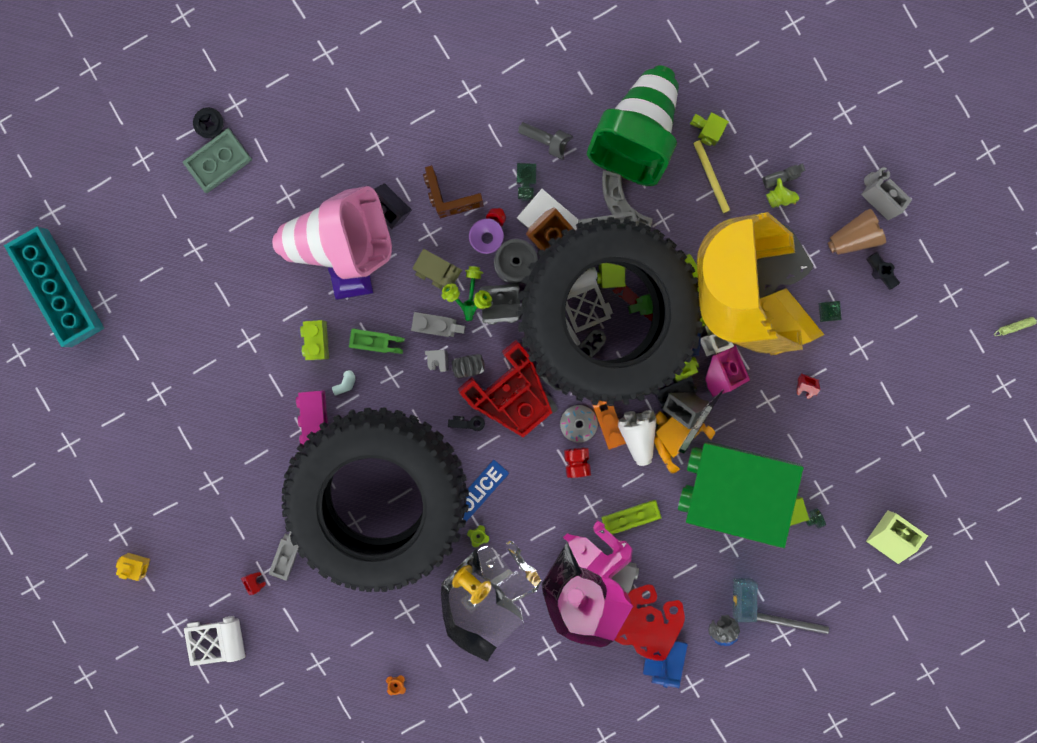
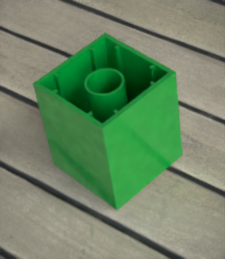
[678,442,804,549]

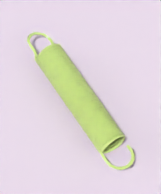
[994,317,1037,336]

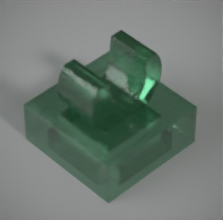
[818,301,842,322]

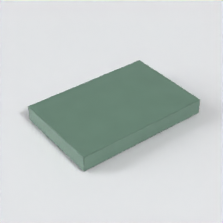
[183,128,252,193]

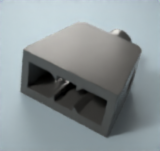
[663,392,709,429]

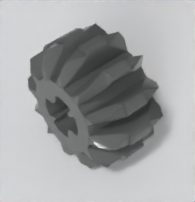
[452,354,485,378]

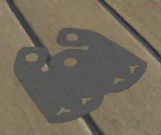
[756,223,814,298]

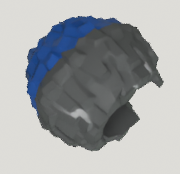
[708,615,740,646]

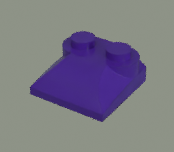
[328,267,373,300]

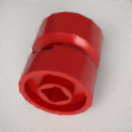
[564,448,591,478]

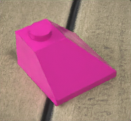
[705,345,750,397]

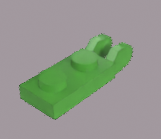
[349,329,405,354]

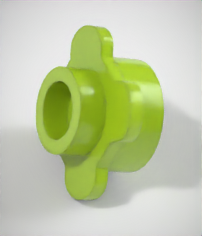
[467,525,489,547]

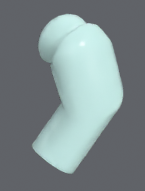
[332,370,356,396]

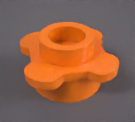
[386,675,406,695]

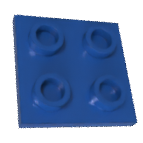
[643,641,688,689]

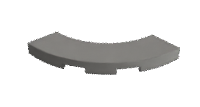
[602,170,653,227]

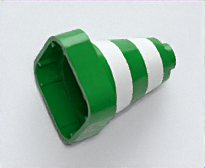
[587,65,679,186]

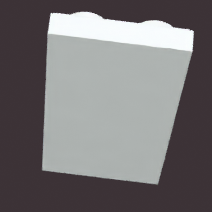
[517,189,578,230]

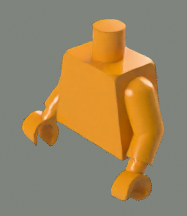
[654,411,715,473]

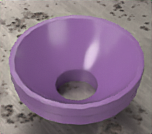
[469,219,504,254]

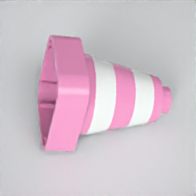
[272,186,392,279]

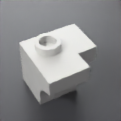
[699,325,734,356]

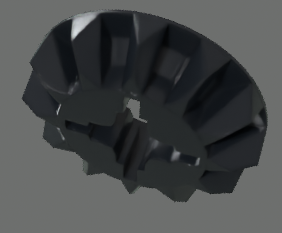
[193,107,224,138]

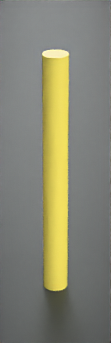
[693,140,730,213]

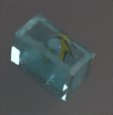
[733,578,758,622]

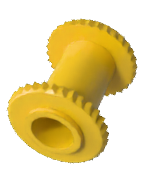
[452,565,491,604]

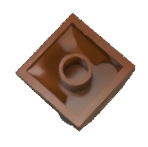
[526,207,575,251]

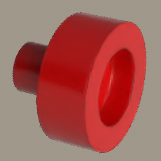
[486,208,506,227]

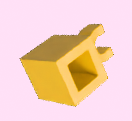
[116,553,150,581]

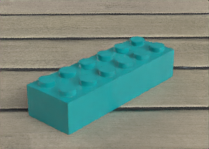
[4,226,105,347]

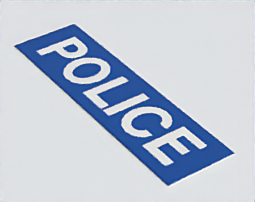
[460,460,509,529]

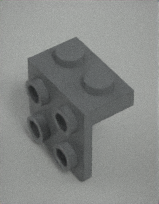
[480,284,522,325]

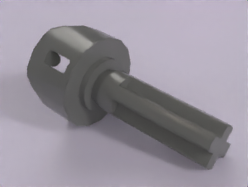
[518,122,573,160]

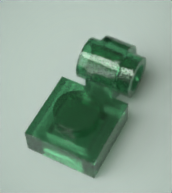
[516,163,536,201]

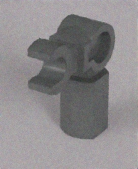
[762,163,806,189]

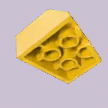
[759,288,825,355]

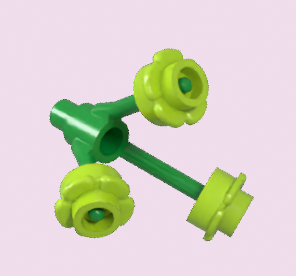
[441,266,492,321]

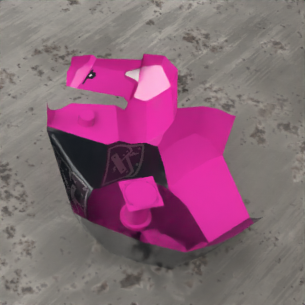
[542,520,633,647]

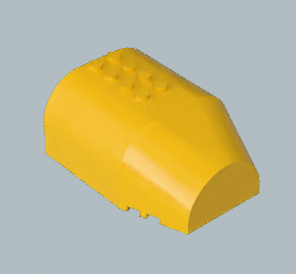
[697,212,803,353]

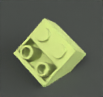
[866,510,928,564]

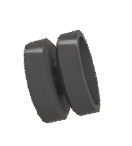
[493,239,538,284]

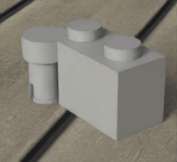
[861,167,912,221]

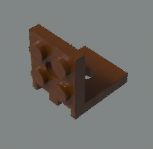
[423,165,484,219]

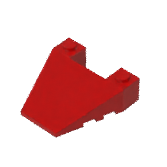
[458,340,553,437]

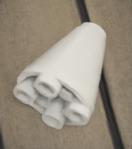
[618,410,656,466]

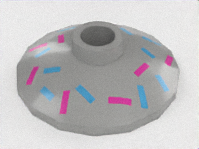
[560,405,598,443]

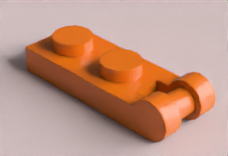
[591,400,626,450]

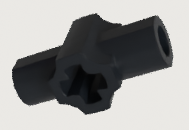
[866,252,900,290]

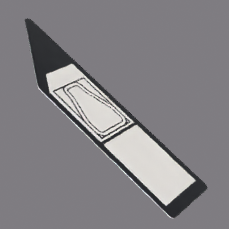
[678,389,724,454]

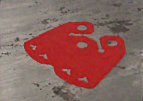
[614,585,685,661]

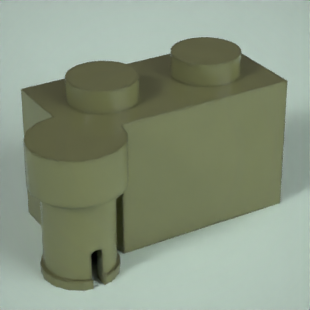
[412,248,462,290]

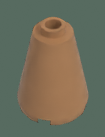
[827,209,886,255]

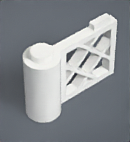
[565,267,613,333]
[184,616,246,666]

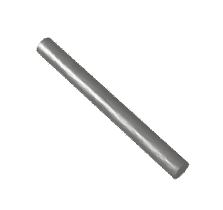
[752,612,829,634]

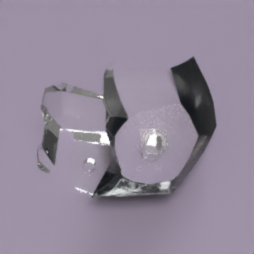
[441,541,542,662]

